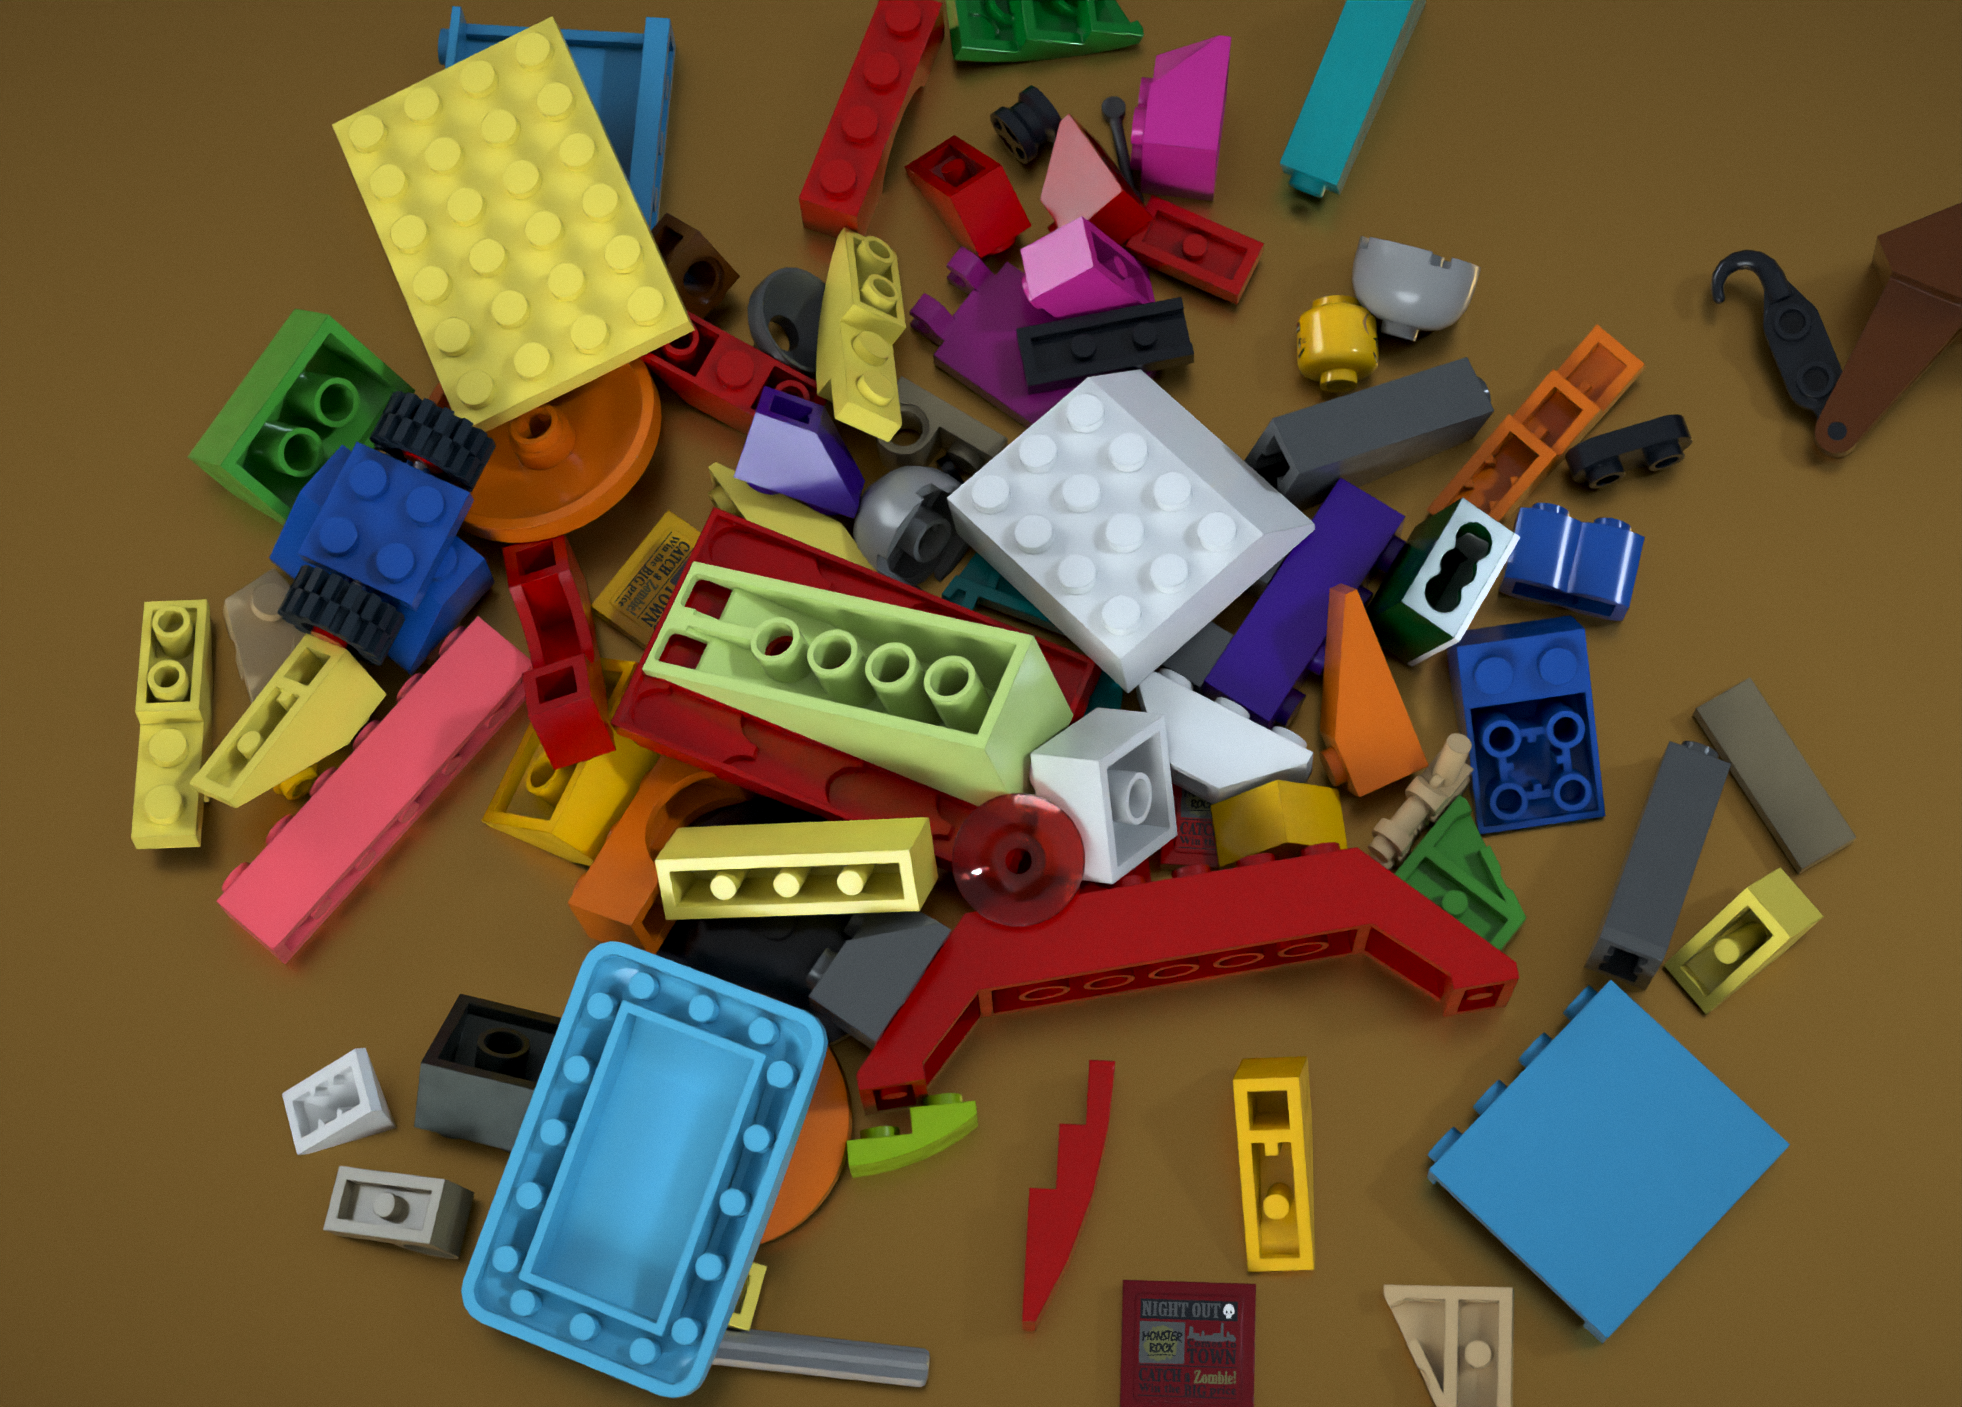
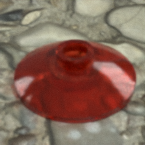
[952,793,1085,927]

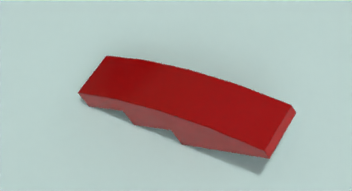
[1022,1060,1116,1331]

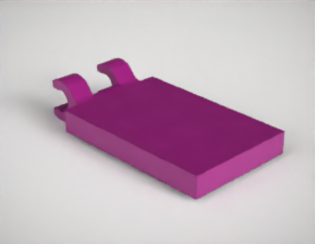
[909,246,1157,429]

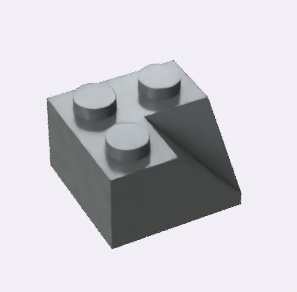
[805,911,951,1050]

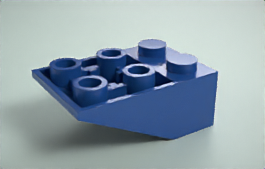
[1447,615,1606,834]

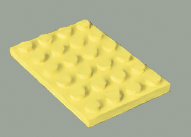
[332,16,695,432]

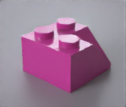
[1130,35,1231,201]

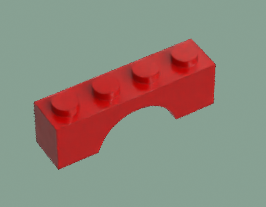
[799,0,945,238]
[503,534,616,770]

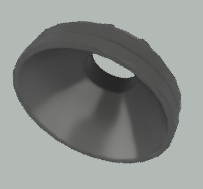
[748,267,826,379]

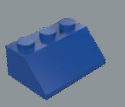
[269,444,495,676]

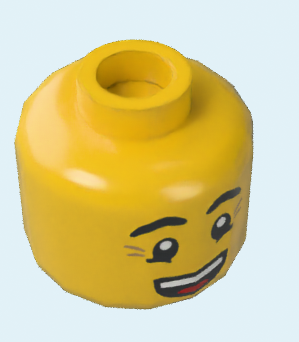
[1296,295,1379,393]

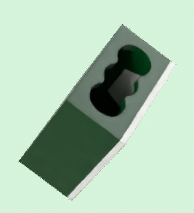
[1366,497,1520,667]

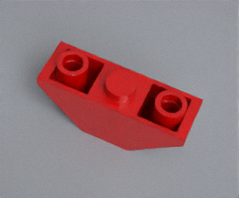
[639,310,828,434]

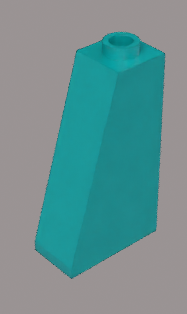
[1280,0,1426,198]

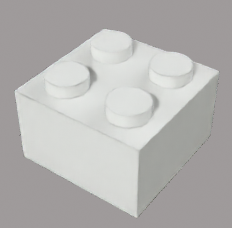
[1029,707,1178,884]

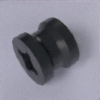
[990,85,1062,164]

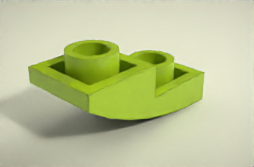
[846,1093,979,1178]

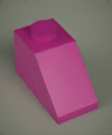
[1020,216,1155,320]

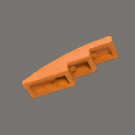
[1426,325,1646,524]

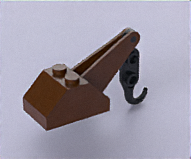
[1710,202,1962,458]

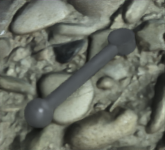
[1102,96,1144,204]

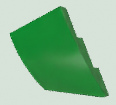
[945,0,1144,62]

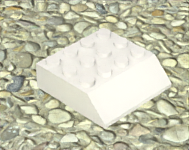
[947,369,1315,693]

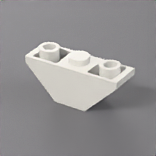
[1136,668,1313,804]

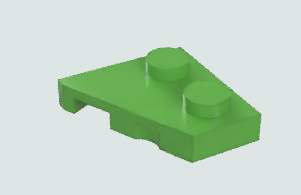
[1394,794,1527,952]

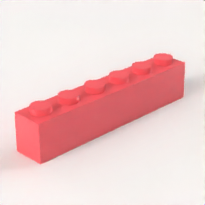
[216,616,532,964]

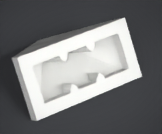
[282,1048,397,1155]

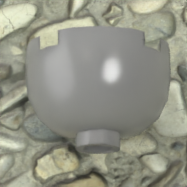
[1351,236,1481,341]
[852,466,969,591]

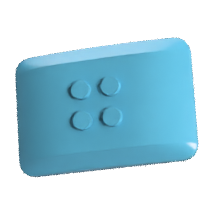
[461,941,828,1398]

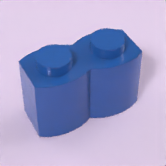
[1499,503,1645,621]

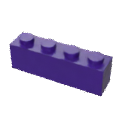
[1203,477,1407,730]

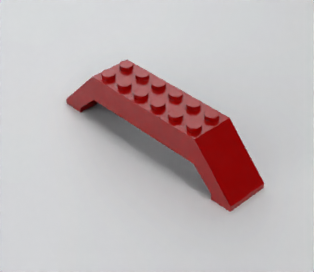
[856,842,1519,1116]

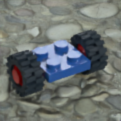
[277,391,496,666]

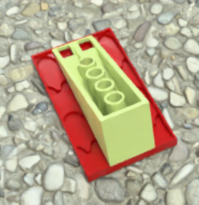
[610,507,1102,893]

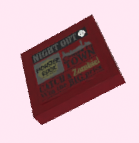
[1120,1280,1256,1407]

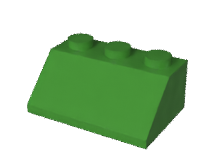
[188,308,416,526]

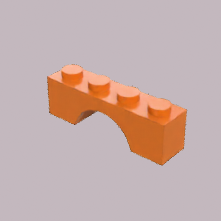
[567,754,756,955]

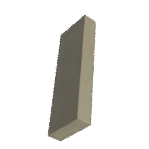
[1693,677,1856,875]

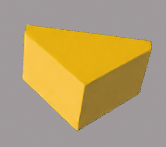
[1210,779,1348,870]

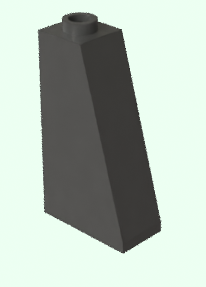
[1244,357,1494,512]
[1584,741,1731,990]

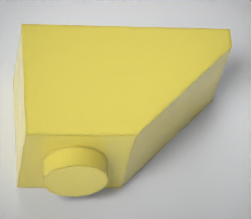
[1664,867,1824,1015]

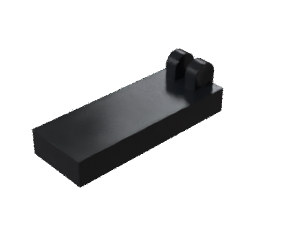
[1016,297,1194,395]

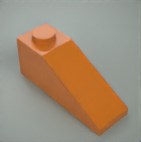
[1319,583,1429,797]

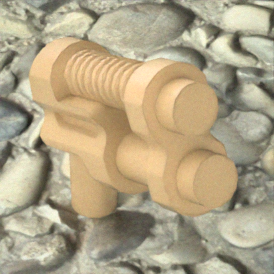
[1368,733,1474,871]

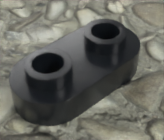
[1565,414,1693,489]

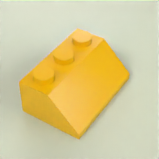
[481,658,661,866]

